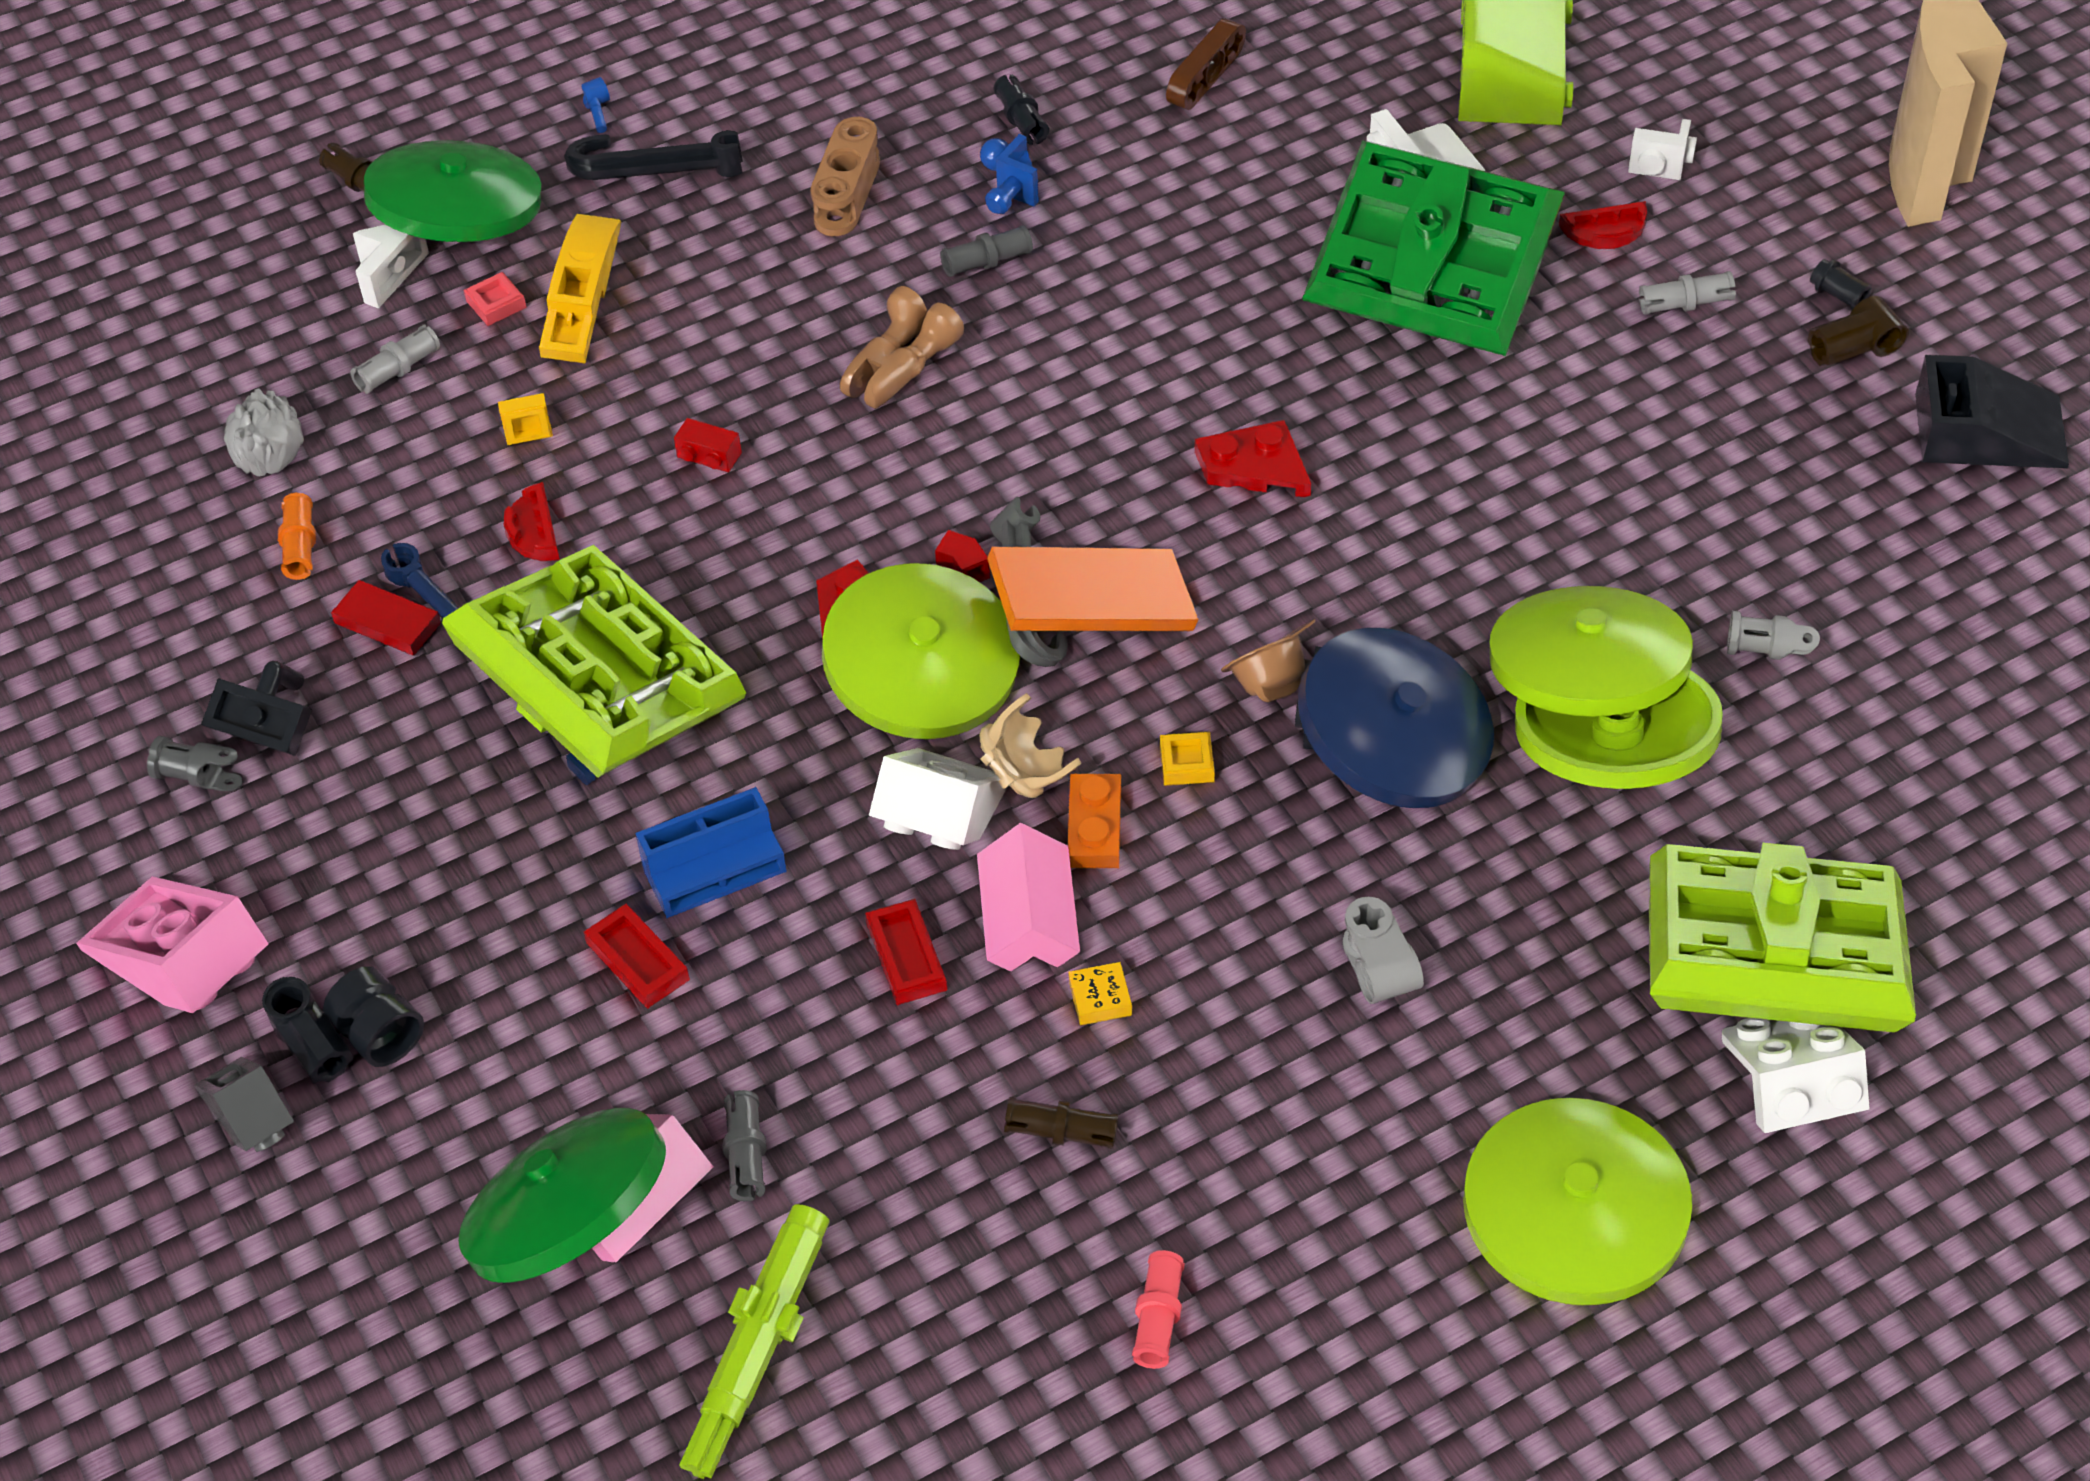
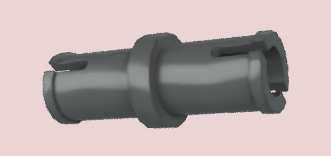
[940,225,1033,277]
[722,1090,767,1201]

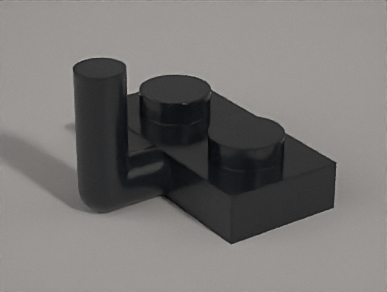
[201,661,312,756]

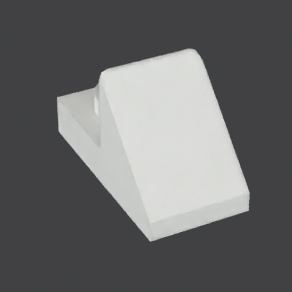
[353,225,429,308]

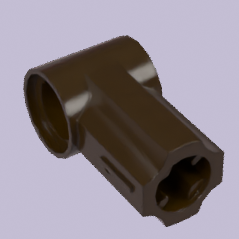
[1807,296,1909,366]

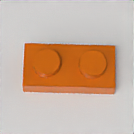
[1068,774,1121,868]

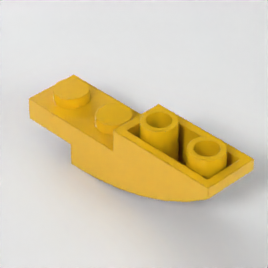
[539,214,621,363]

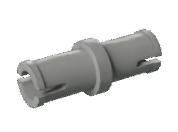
[1639,271,1736,315]
[350,324,440,394]

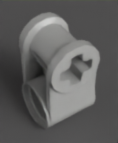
[1342,896,1424,1004]

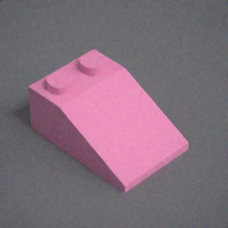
[76,876,268,1013]

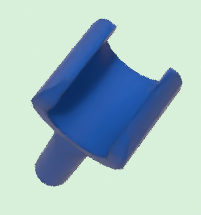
[581,77,610,133]

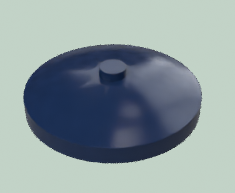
[1298,628,1494,808]

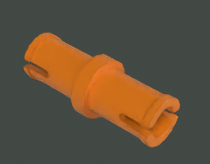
[278,492,316,580]

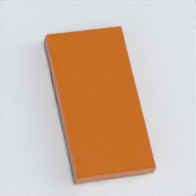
[987,547,1199,631]

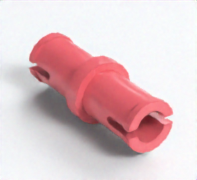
[1132,1250,1185,1369]

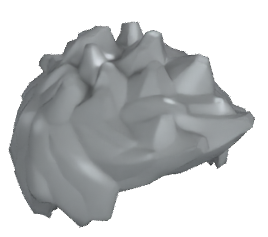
[224,388,304,477]

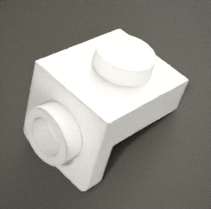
[1628,119,1697,180]

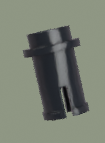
[1810,259,1872,309]

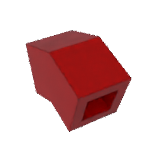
[935,530,990,582]

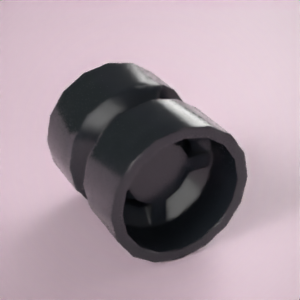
[323,966,425,1067]

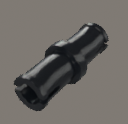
[993,74,1049,145]

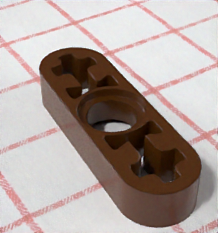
[1166,18,1246,110]

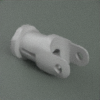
[1727,610,1820,660]

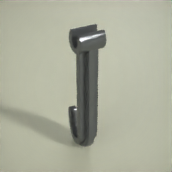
[990,496,1068,667]

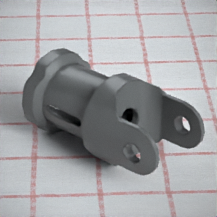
[147,736,243,792]

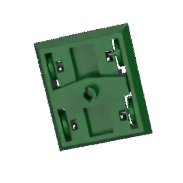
[1302,140,1565,356]

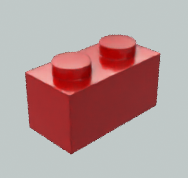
[674,418,742,473]

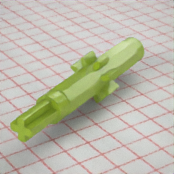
[679,1204,830,1479]

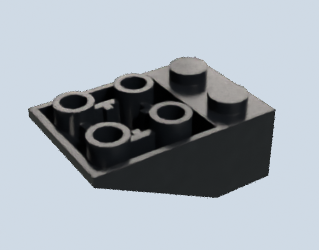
[1915,355,2069,469]

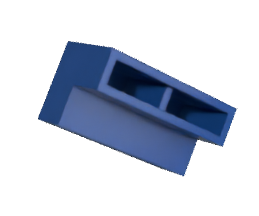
[635,787,787,918]

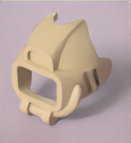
[979,693,1082,798]

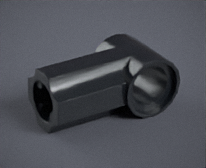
[262,977,353,1083]

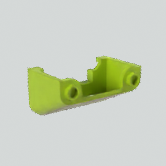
[1458,0,1573,125]

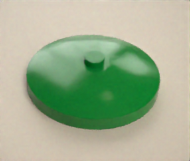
[364,140,541,242]
[458,1108,666,1283]

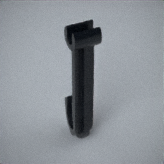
[564,130,743,180]

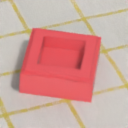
[464,272,527,326]

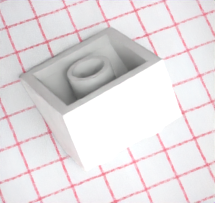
[869,748,1007,850]

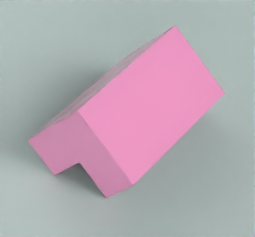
[977,823,1080,972]
[592,1114,714,1262]

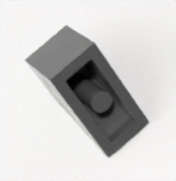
[194,1056,294,1152]

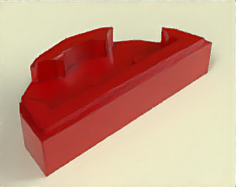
[1559,201,1647,249]
[503,482,560,561]

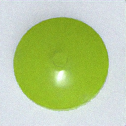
[822,563,1020,739]
[1489,586,1693,717]
[1515,670,1723,789]
[1463,1098,1692,1305]

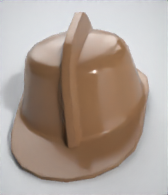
[1221,619,1316,703]

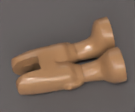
[840,286,964,409]

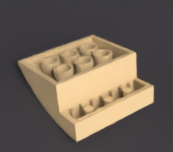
[1889,0,2007,227]

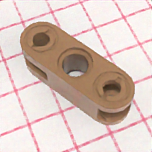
[810,117,880,236]

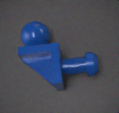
[980,134,1039,214]

